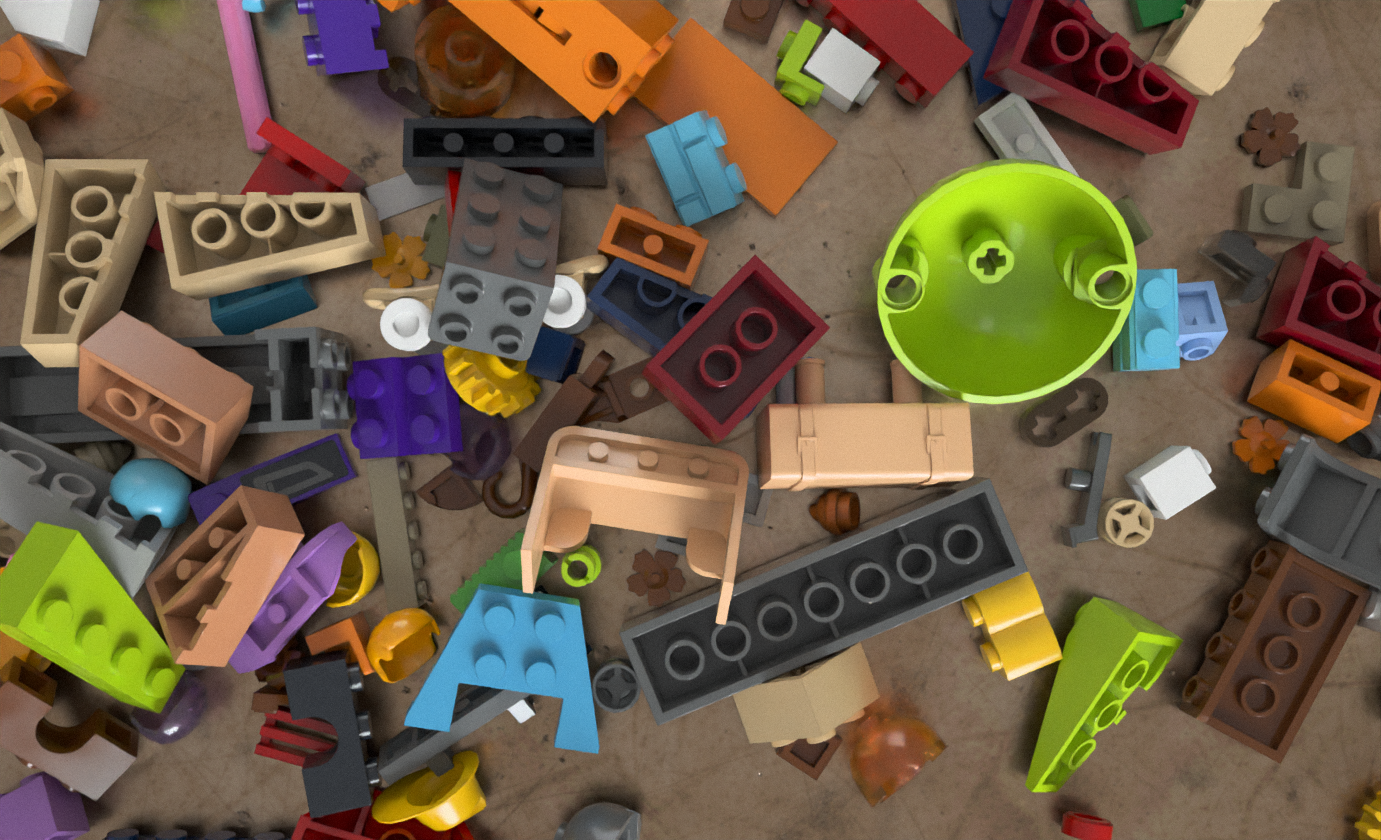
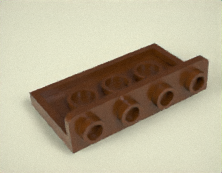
[1179,540,1372,764]

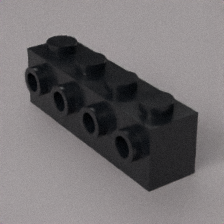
[402,116,608,185]

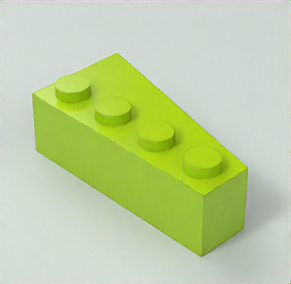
[0,521,185,714]

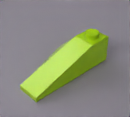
[1025,596,1184,792]

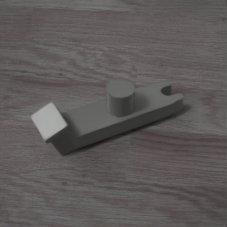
[1061,432,1112,548]

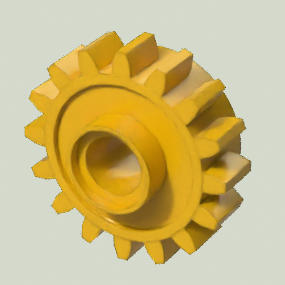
[442,345,541,418]

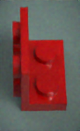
[239,117,366,195]

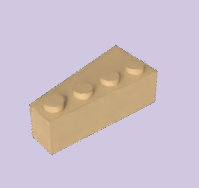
[20,159,167,368]
[154,192,386,301]

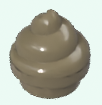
[73,440,131,475]

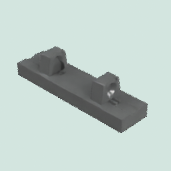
[378,685,536,786]

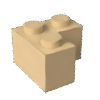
[733,642,880,747]

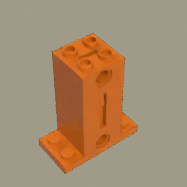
[377,0,679,123]

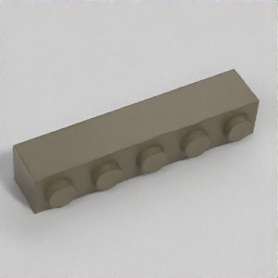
[366,456,427,612]

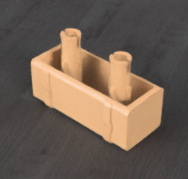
[756,358,974,491]

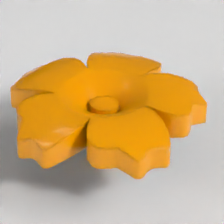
[371,232,431,288]

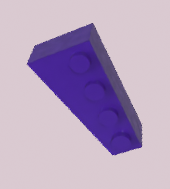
[295,0,389,76]

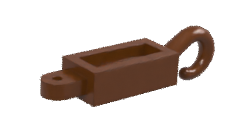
[482,349,615,519]

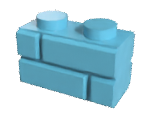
[645,110,747,227]
[1111,269,1180,372]

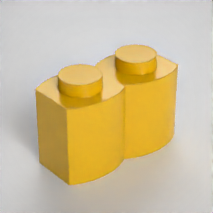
[962,572,1063,681]

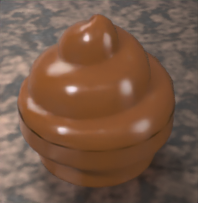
[809,488,861,535]

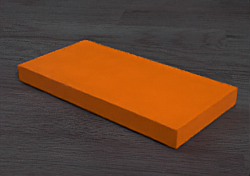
[632,17,838,218]

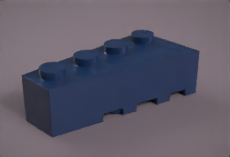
[586,257,763,422]

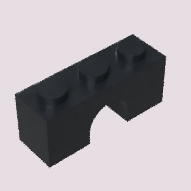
[283,648,382,818]

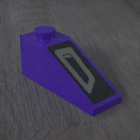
[188,433,358,525]

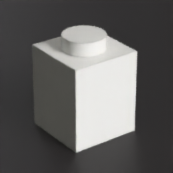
[802,28,881,113]
[1123,445,1216,520]

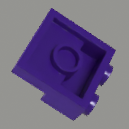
[347,353,463,459]

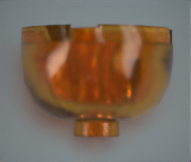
[849,713,949,809]

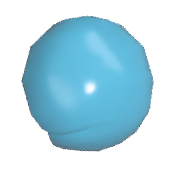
[109,458,192,528]

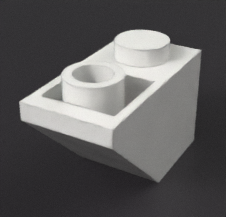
[0,0,100,56]

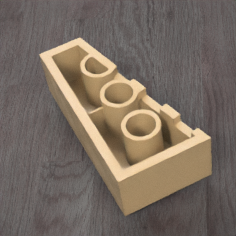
[1149,0,1279,96]

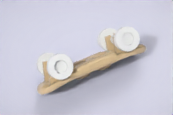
[362,255,610,355]

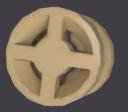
[1097,497,1154,548]

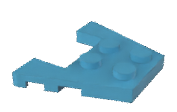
[404,583,600,754]

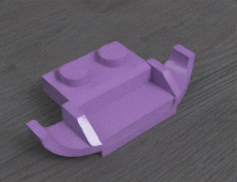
[228,521,357,673]

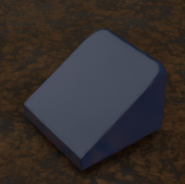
[525,327,585,384]

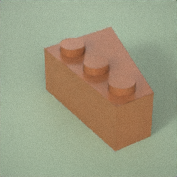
[144,485,305,667]

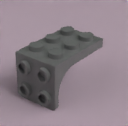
[428,158,563,361]
[1254,434,1381,589]

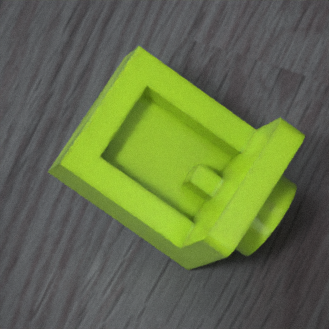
[774,19,825,106]

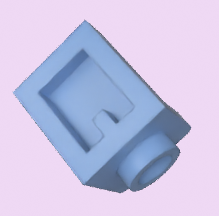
[1176,281,1228,361]

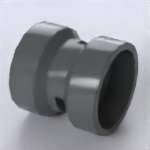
[592,655,641,713]

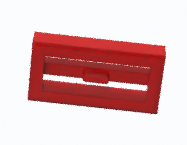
[254,706,338,767]

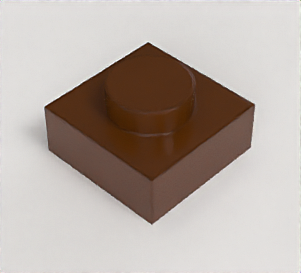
[723,0,784,43]

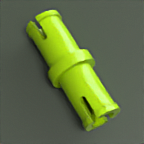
[561,544,602,587]

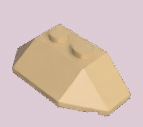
[0,108,45,250]

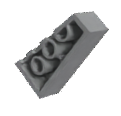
[0,422,178,599]

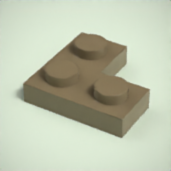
[1240,141,1355,245]

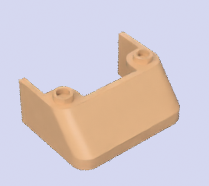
[521,426,749,625]

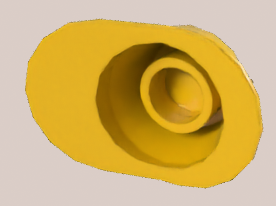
[372,750,487,832]

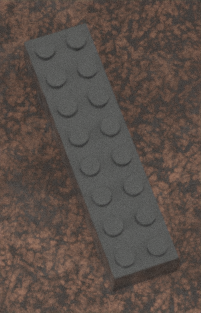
[619,476,1028,726]

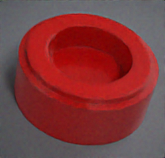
[1061,811,1113,840]

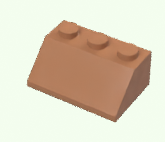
[78,310,254,485]

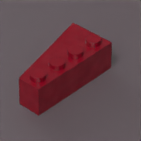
[983,0,1199,155]
[1256,235,1381,381]

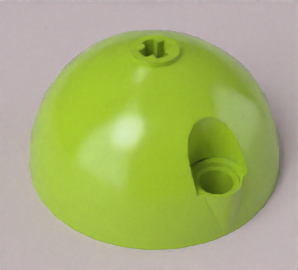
[872,158,1137,404]

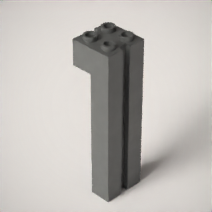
[0,327,354,444]

